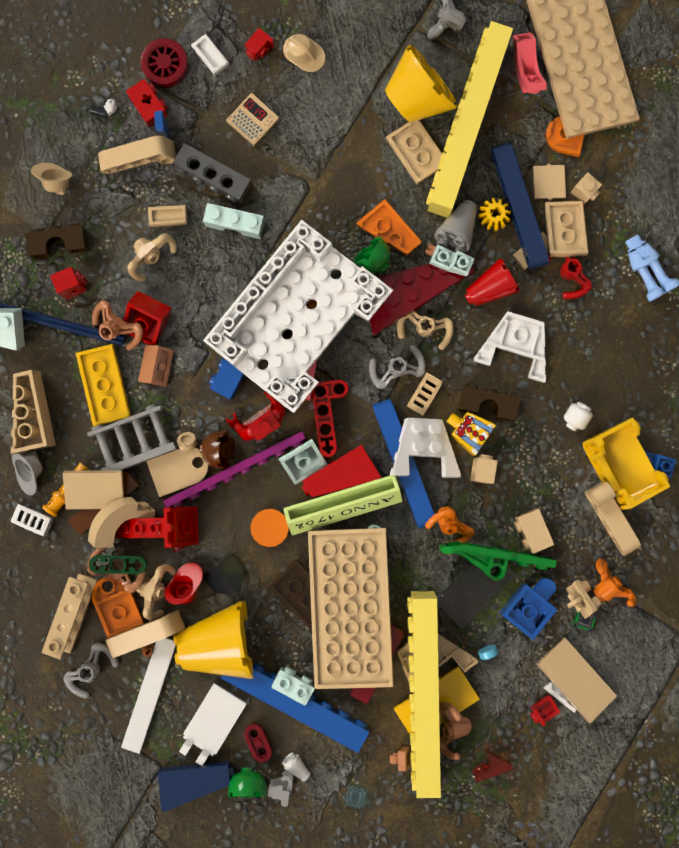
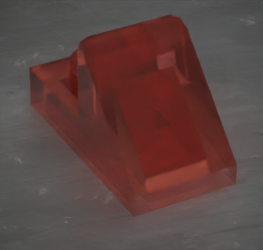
[472,749,513,783]

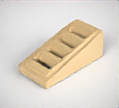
[407,373,443,416]

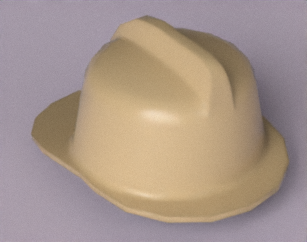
[283,34,325,72]
[31,163,72,195]

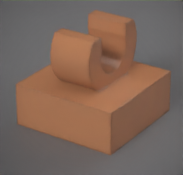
[390,747,411,772]

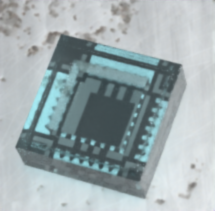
[344,784,368,810]

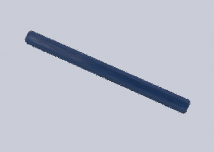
[0,303,125,346]

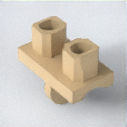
[566,580,602,619]

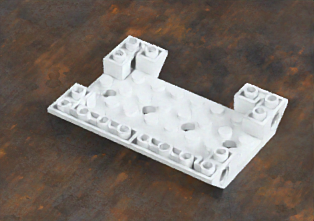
[203,220,393,413]

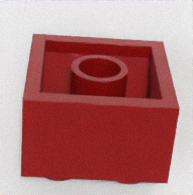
[123,291,172,345]

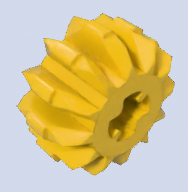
[478,198,511,231]

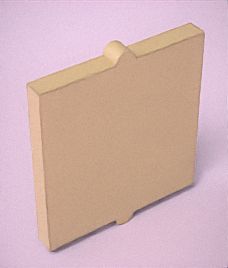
[533,164,566,201]

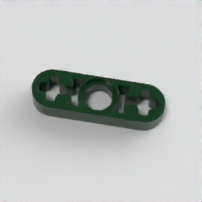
[89,555,148,574]

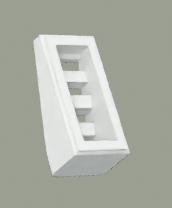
[11,504,54,536]

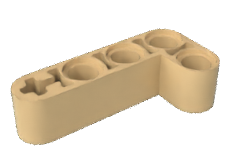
[98,136,176,174]
[585,482,641,556]
[105,610,185,658]

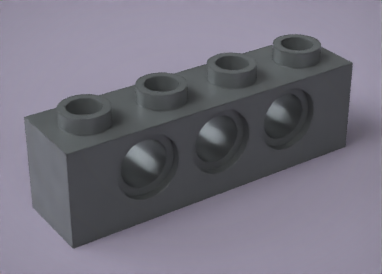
[173,143,252,204]

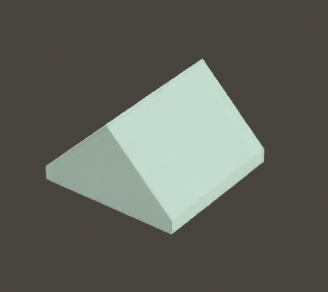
[279,439,327,485]

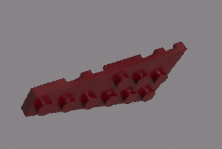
[369,254,474,336]

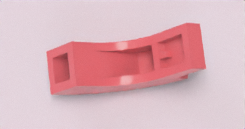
[513,32,547,94]

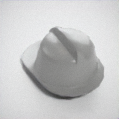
[12,451,42,495]

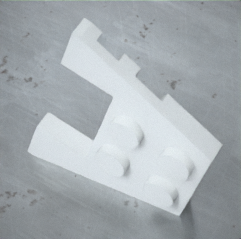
[473,312,546,383]
[390,418,461,478]

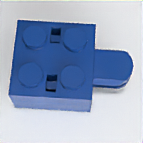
[499,578,557,640]

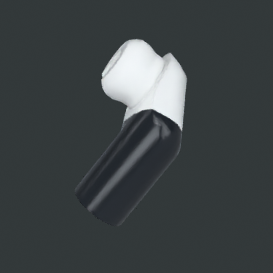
[89,99,117,118]

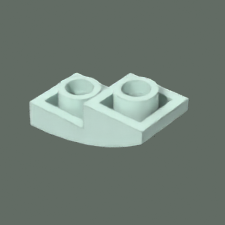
[429,245,474,276]

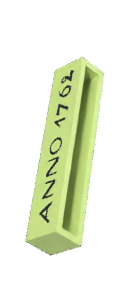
[283,476,403,535]

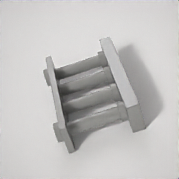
[87,404,178,471]

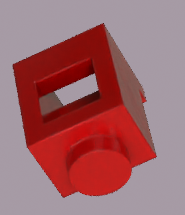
[244,28,275,61]

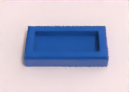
[154,111,169,139]

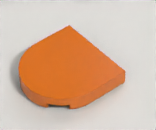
[546,116,584,157]

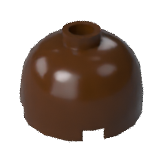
[200,431,235,469]

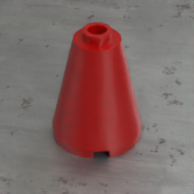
[465,258,520,306]

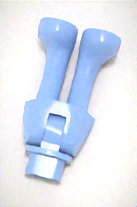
[625,234,679,302]

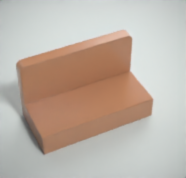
[138,345,174,387]

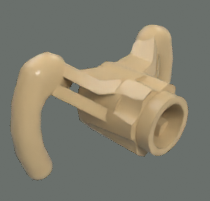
[127,233,177,281]
[397,311,454,350]
[136,564,176,620]

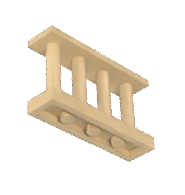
[41,573,98,659]

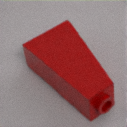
[301,445,381,497]

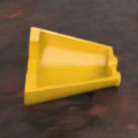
[173,601,254,679]

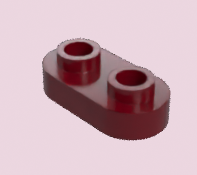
[244,723,272,762]

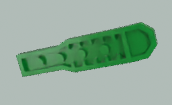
[439,541,556,581]

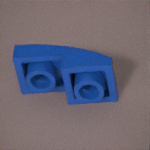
[645,452,676,478]

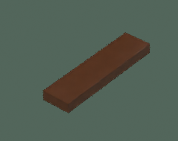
[68,471,140,535]

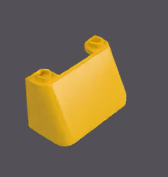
[583,418,670,510]

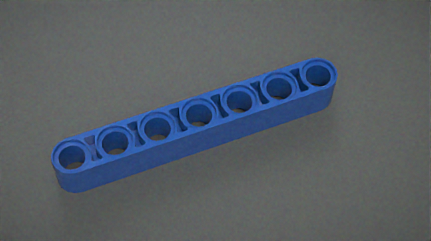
[372,398,434,529]

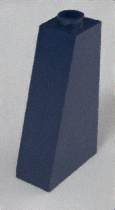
[158,760,235,812]

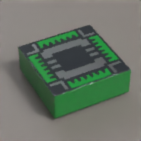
[572,611,598,633]

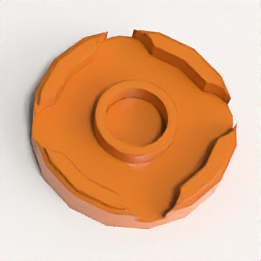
[251,509,289,547]

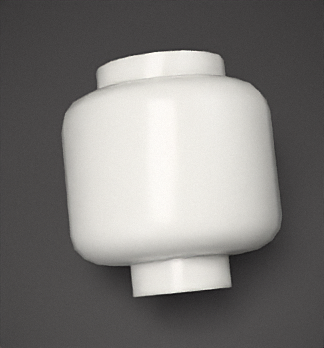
[564,401,593,431]

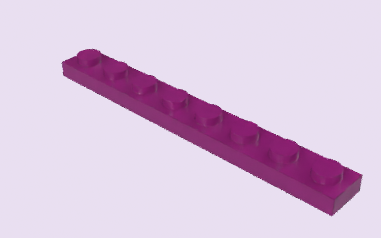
[163,432,306,508]

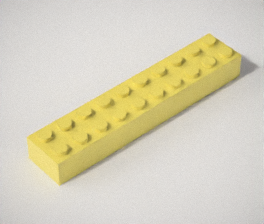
[426,21,513,218]
[407,591,441,798]

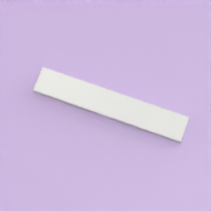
[121,638,176,754]

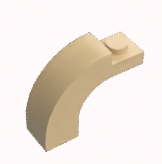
[88,497,155,548]

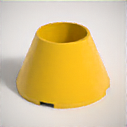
[385,44,458,123]

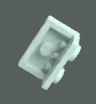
[272,666,315,705]

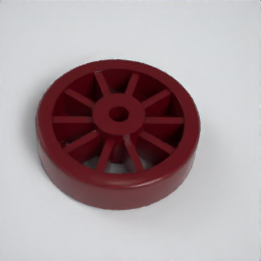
[140,38,189,88]

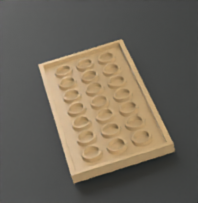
[526,0,640,139]
[308,528,394,689]

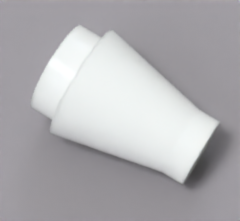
[282,752,311,782]

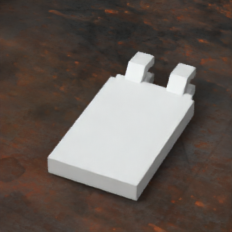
[179,682,247,766]

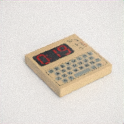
[226,93,280,147]

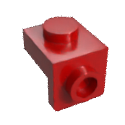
[529,694,561,727]

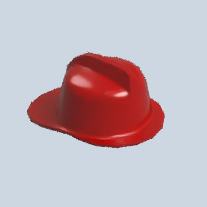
[164,563,203,605]

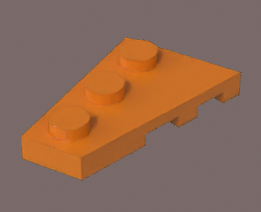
[356,199,422,255]

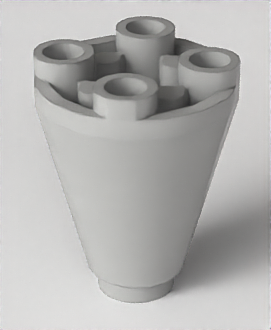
[434,200,477,254]

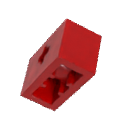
[126,79,168,128]
[50,267,88,300]

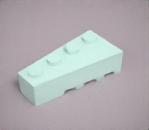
[0,308,25,351]

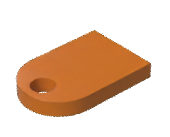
[92,576,145,639]

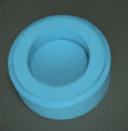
[478,645,498,660]

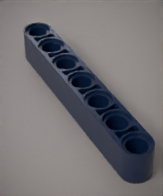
[491,142,549,270]

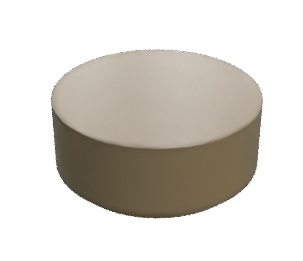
[177,432,197,451]

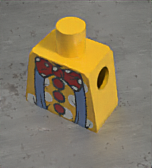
[446,412,496,456]

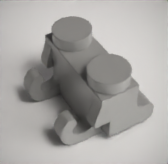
[268,770,293,807]

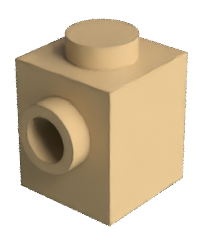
[571,172,602,205]

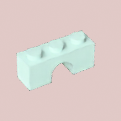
[203,203,265,239]

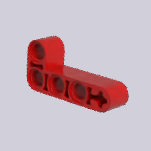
[312,380,348,457]

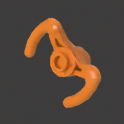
[425,506,475,543]
[593,558,637,607]

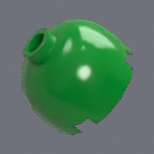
[354,236,391,274]
[228,768,267,798]

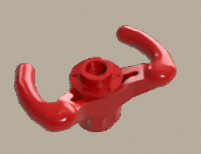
[547,252,592,299]

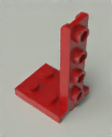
[114,506,199,548]

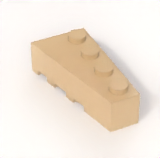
[11,370,56,454]

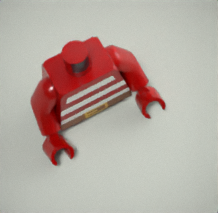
[226,391,286,441]

